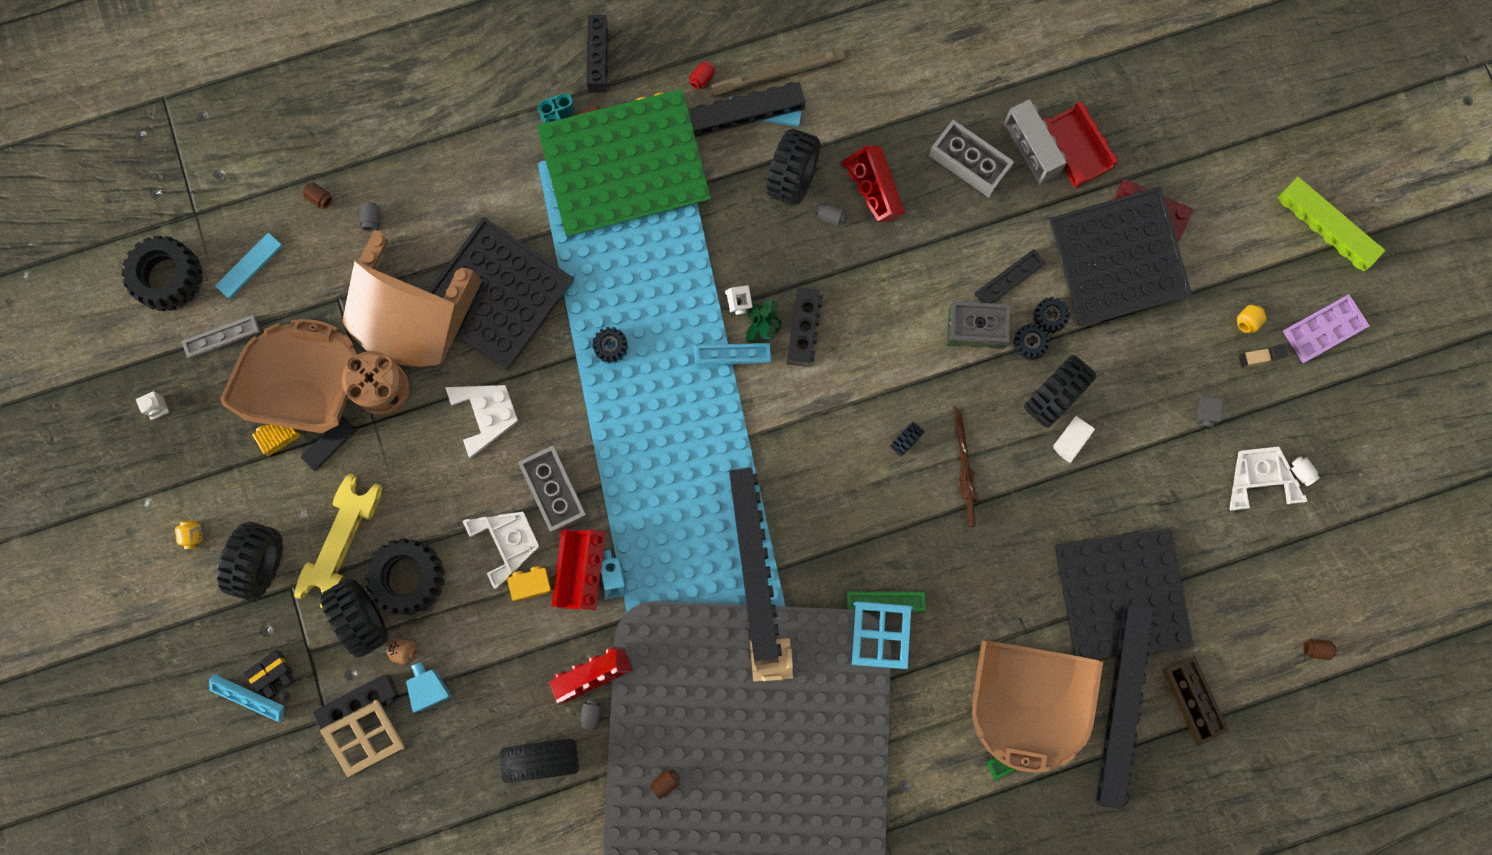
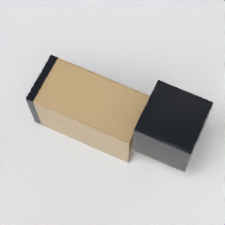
[1239,344,1288,368]

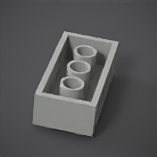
[1004,99,1067,185]
[929,120,1014,198]
[518,446,588,534]

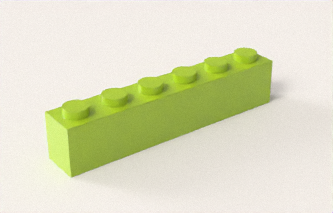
[1277,177,1386,272]

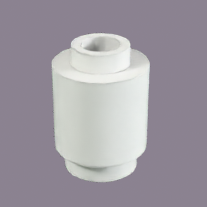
[1290,456,1320,486]

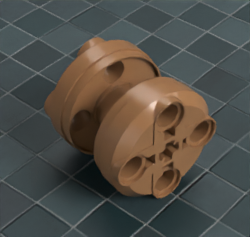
[342,351,410,416]

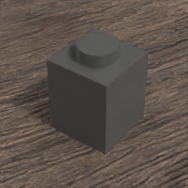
[1196,397,1222,427]

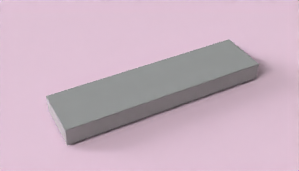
[182,315,261,359]

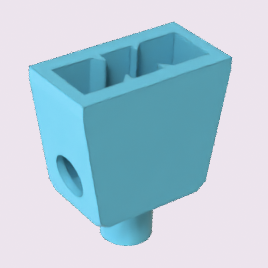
[600,550,625,600]
[406,662,452,713]

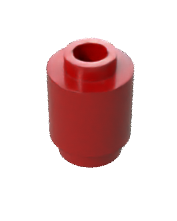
[689,61,715,90]

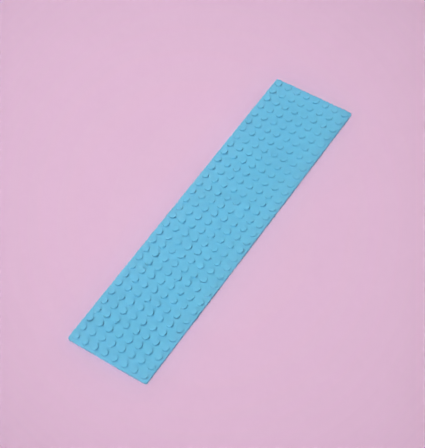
[538,161,785,612]

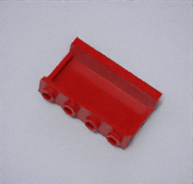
[1043,101,1118,189]
[551,529,606,611]

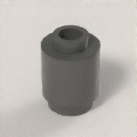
[360,202,380,231]
[817,203,846,226]
[579,700,602,730]

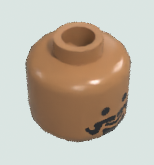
[386,637,418,665]

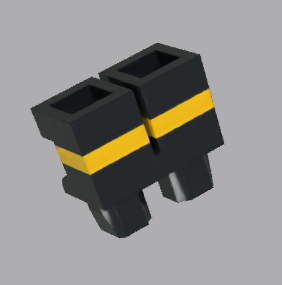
[244,650,294,699]

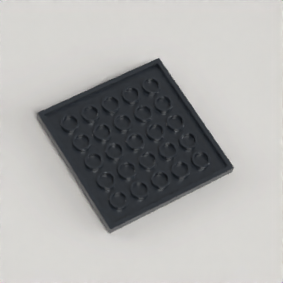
[1048,186,1192,328]
[428,217,575,370]
[1055,529,1194,659]

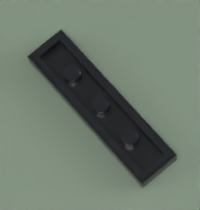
[975,249,1046,304]

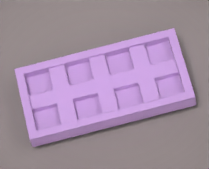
[1283,294,1369,363]

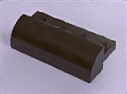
[1162,656,1229,746]

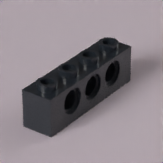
[586,15,608,93]
[787,287,823,367]
[313,674,400,734]

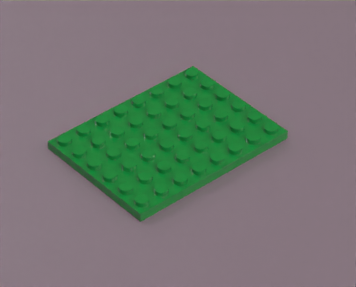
[536,88,711,236]

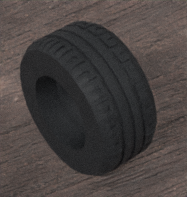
[499,739,579,783]

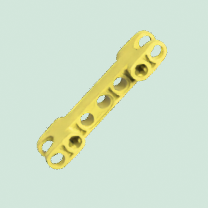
[295,473,382,608]

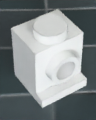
[725,285,753,315]
[136,391,170,420]

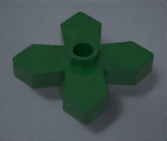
[746,300,781,343]

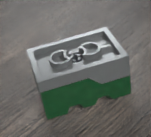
[947,301,1010,349]

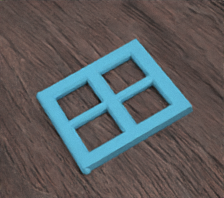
[851,601,913,669]

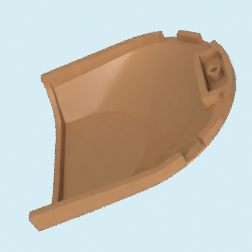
[221,319,358,433]
[972,640,1103,773]

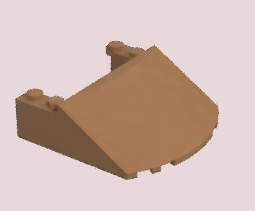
[342,230,482,368]

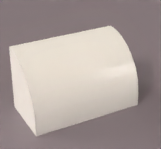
[1053,416,1095,464]

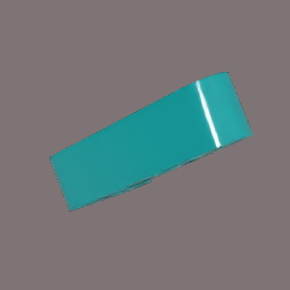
[538,93,575,124]

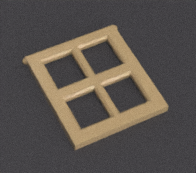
[320,700,405,777]

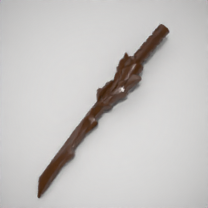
[953,406,979,527]

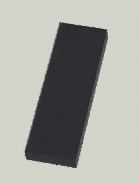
[301,416,357,471]

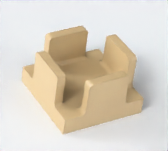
[750,638,793,681]

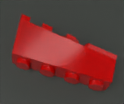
[841,145,905,222]
[549,647,633,704]

